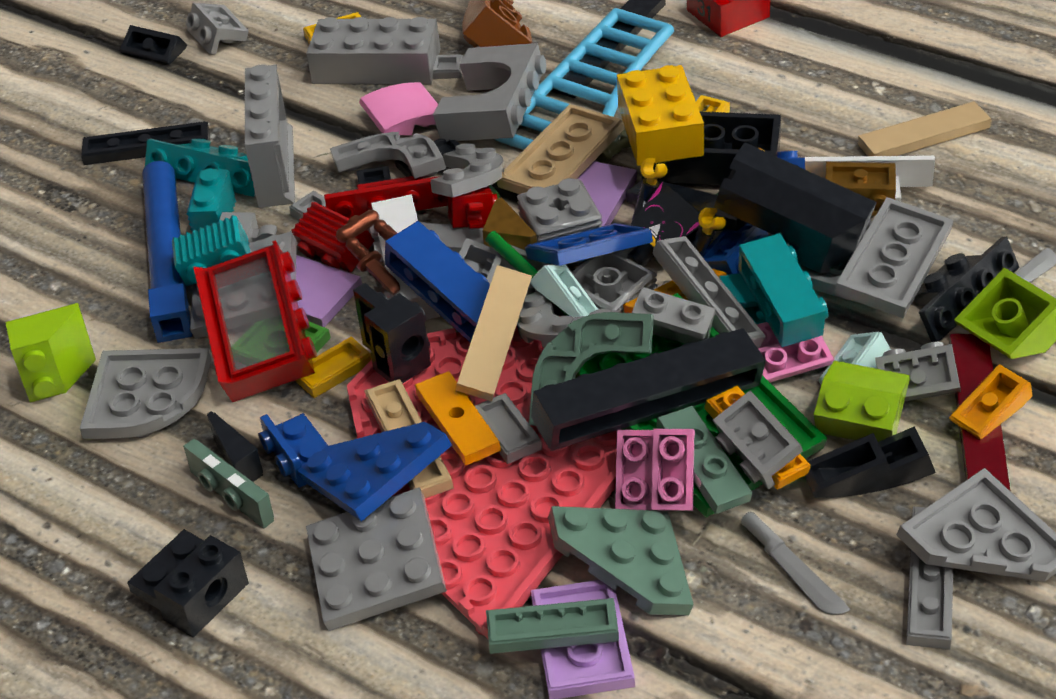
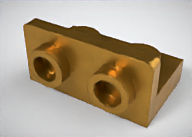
[825,162,896,216]

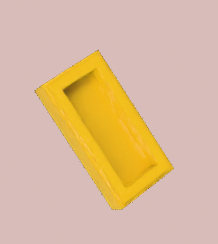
[295,336,372,398]

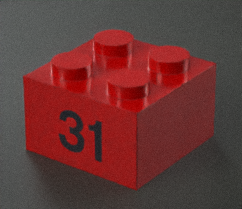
[687,0,770,37]

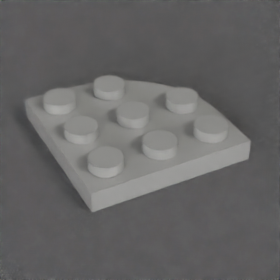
[80,348,212,439]

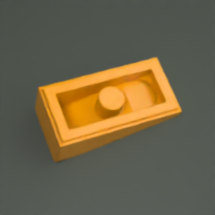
[949,364,1032,440]

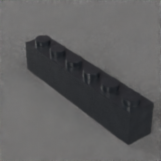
[531,328,766,451]

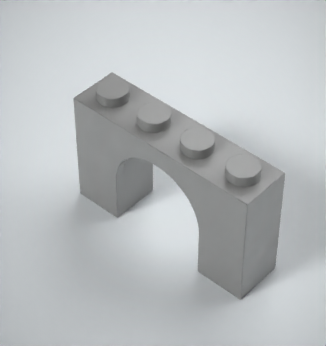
[433,43,546,141]

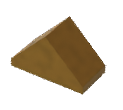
[482,197,537,251]

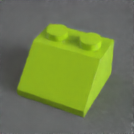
[954,268,1056,359]
[5,303,96,403]
[814,361,910,442]

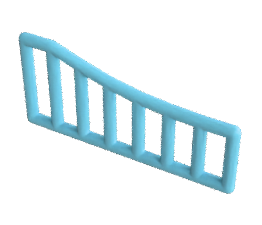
[495,8,674,150]

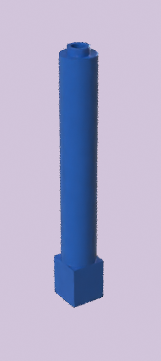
[142,161,193,343]

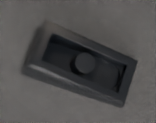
[207,411,263,482]

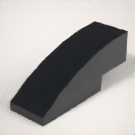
[805,426,936,498]

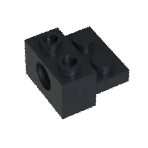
[353,283,431,384]
[127,529,249,638]

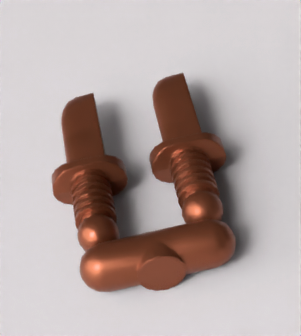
[336,210,400,295]

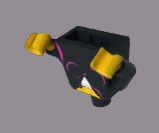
[628,158,726,267]

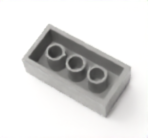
[306,17,441,84]

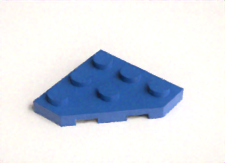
[297,422,452,521]

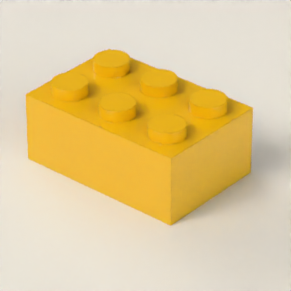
[617,65,704,166]

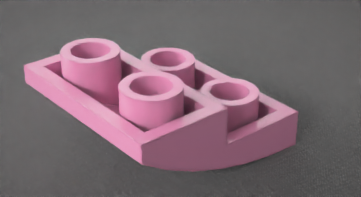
[359,82,438,135]
[757,322,834,383]
[615,429,695,511]

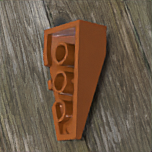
[462,0,532,48]

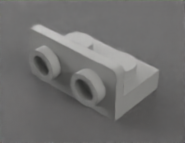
[186,2,249,55]
[632,287,716,344]
[875,342,961,402]
[713,390,803,490]

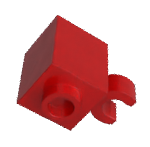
[447,186,498,229]

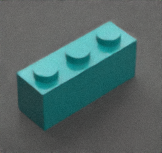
[738,233,828,347]

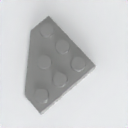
[896,468,1056,582]

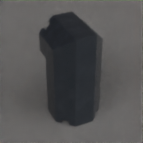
[714,143,877,273]

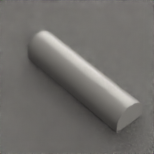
[653,236,766,348]

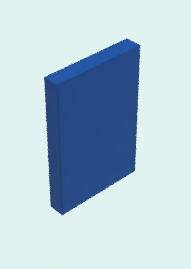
[525,223,653,266]

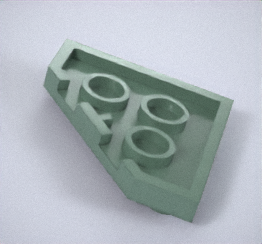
[548,506,694,616]

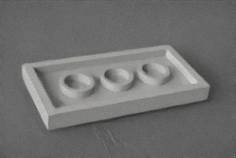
[834,197,954,319]

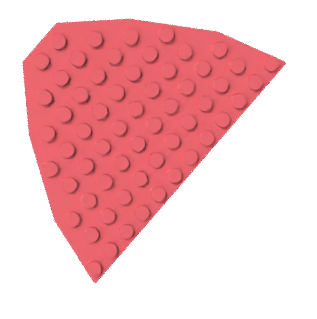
[346,312,622,639]

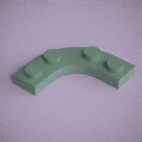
[529,312,654,426]

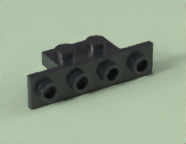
[914,237,1019,342]

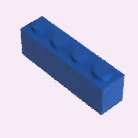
[385,221,490,343]

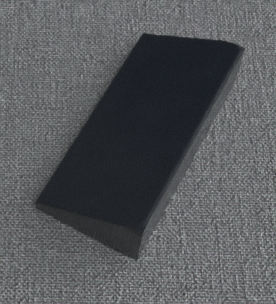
[119,25,187,65]

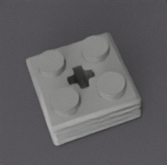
[517,178,602,242]
[571,252,657,313]

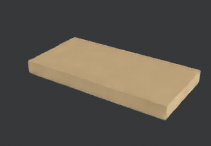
[497,104,625,194]

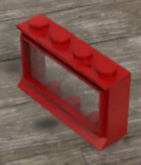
[193,240,317,402]

